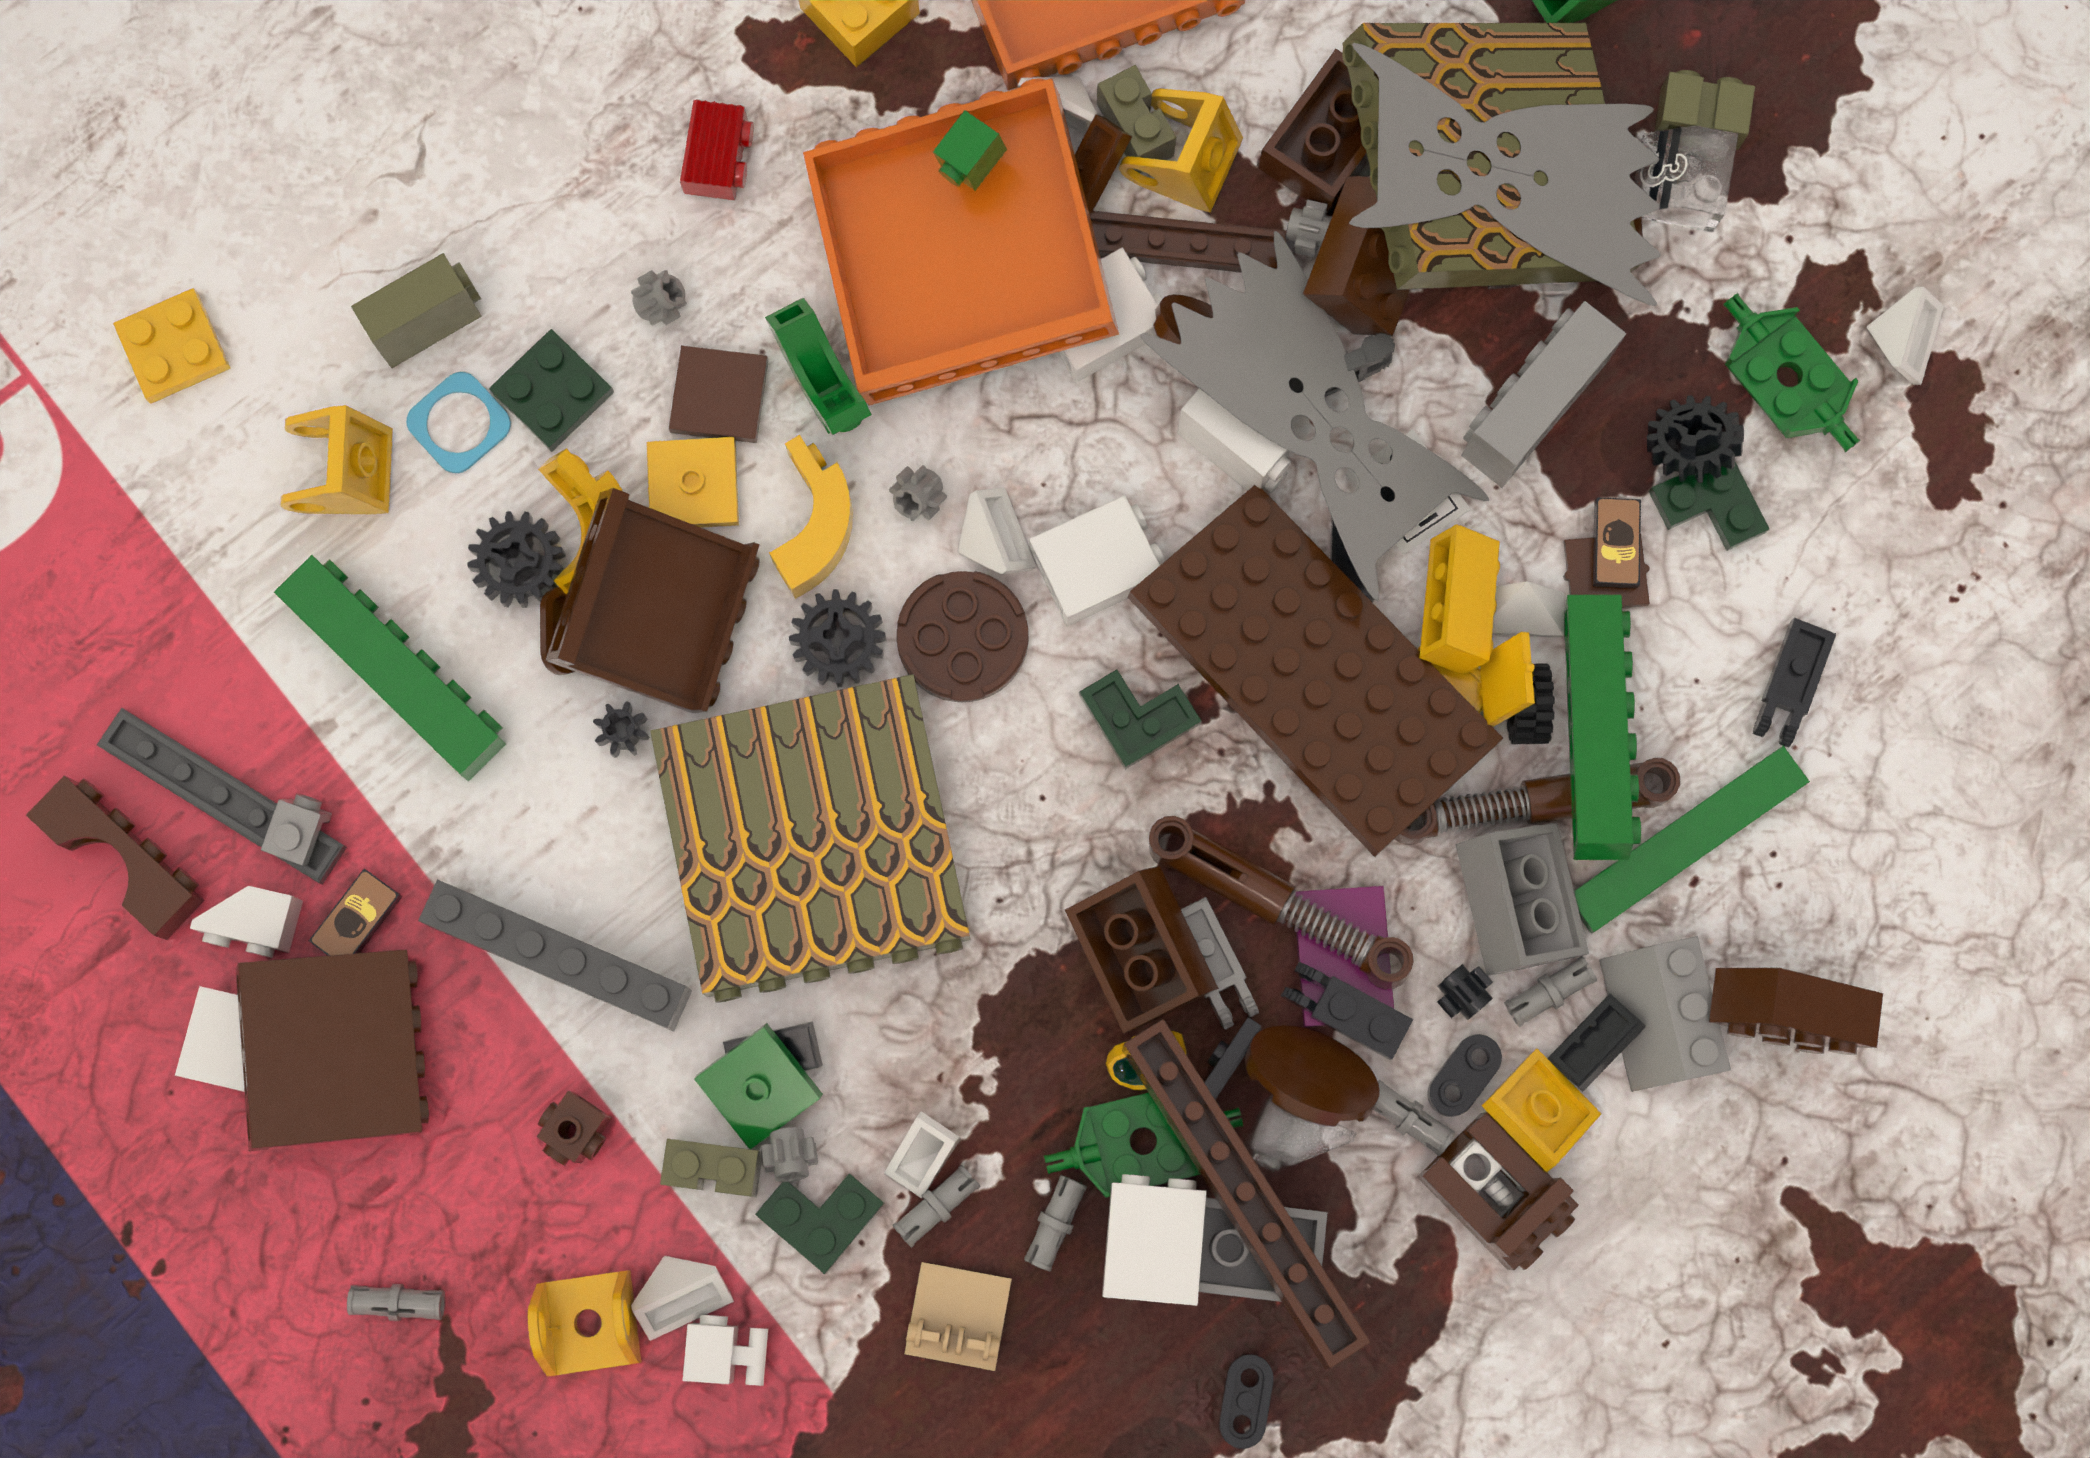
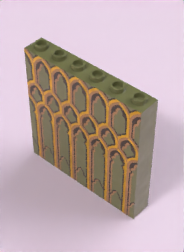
[1342,23,1644,290]
[650,674,971,1003]

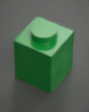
[933,110,1007,191]

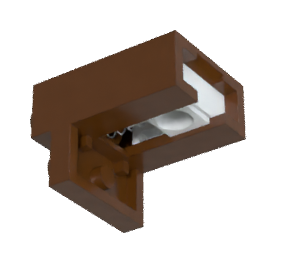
[1417,1112,1579,1270]

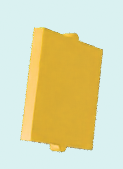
[1480,632,1535,727]

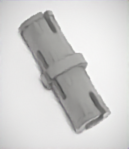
[1504,956,1597,1027]
[1373,1080,1455,1156]
[892,1165,980,1248]
[1024,1175,1087,1271]
[347,1284,445,1321]

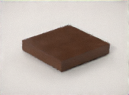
[669,345,769,443]

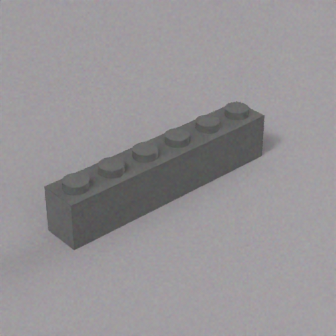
[418,879,692,1032]

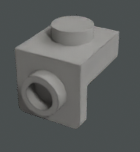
[261,794,332,866]

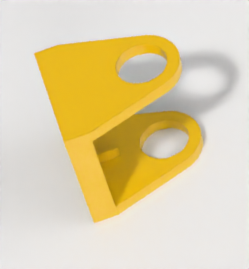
[1119,88,1243,213]
[280,405,393,514]
[528,1270,641,1377]

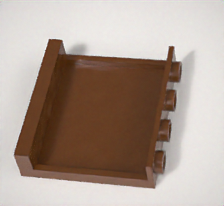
[545,488,760,713]
[236,950,429,1152]

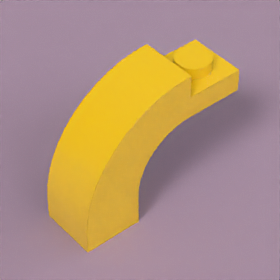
[769,435,853,599]
[538,448,623,595]

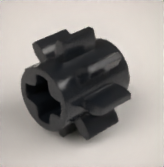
[593,701,650,758]
[1437,964,1493,1020]

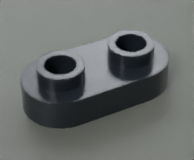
[1427,1034,1502,1117]
[1218,1354,1274,1449]

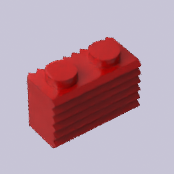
[680,99,754,201]

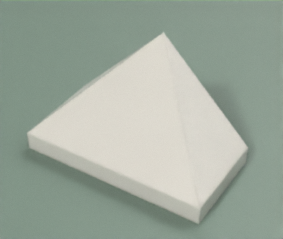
[1018,77,1097,134]
[1867,287,1944,385]
[957,488,1036,575]
[1492,581,1564,637]
[884,1111,961,1198]
[631,1256,734,1341]

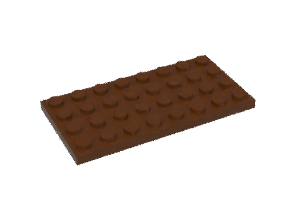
[1127,485,1503,857]

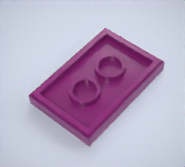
[1295,886,1394,1027]

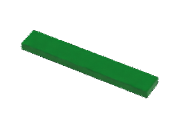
[1574,746,1810,934]

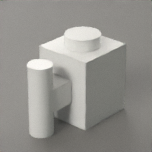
[683,1315,768,1386]

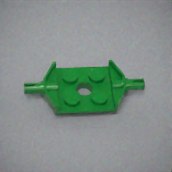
[1723,293,1861,453]
[1044,1093,1243,1198]

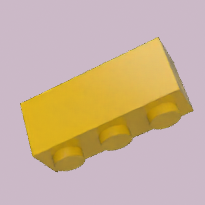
[1419,524,1500,675]

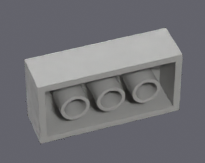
[1461,301,1627,488]
[1199,1198,1328,1302]

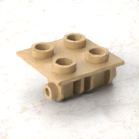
[905,1262,1012,1371]

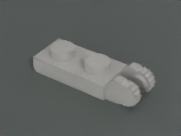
[1181,897,1259,1029]

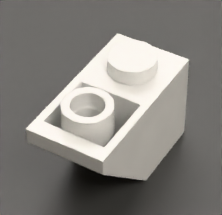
[190,886,303,958]

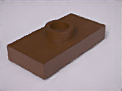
[1075,114,1132,213]

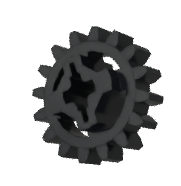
[1646,395,1744,483]
[467,511,566,608]
[789,589,886,687]

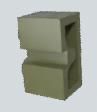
[1096,65,1177,173]
[1654,70,1755,150]
[660,1138,762,1198]

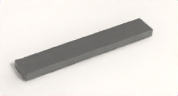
[97,708,347,885]

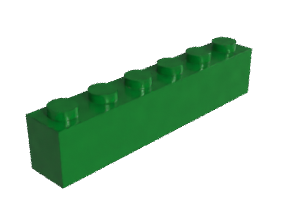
[274,555,506,782]
[1564,595,1641,860]

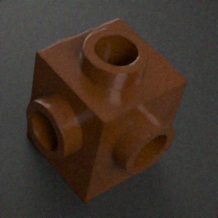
[537,1091,612,1166]

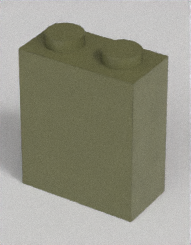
[351,253,482,368]

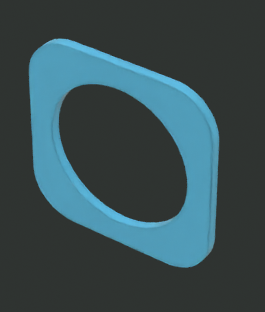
[406,372,511,473]

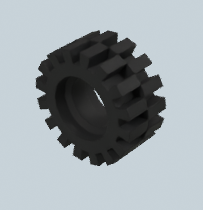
[1507,663,1555,744]

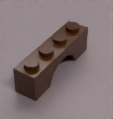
[26,776,205,940]

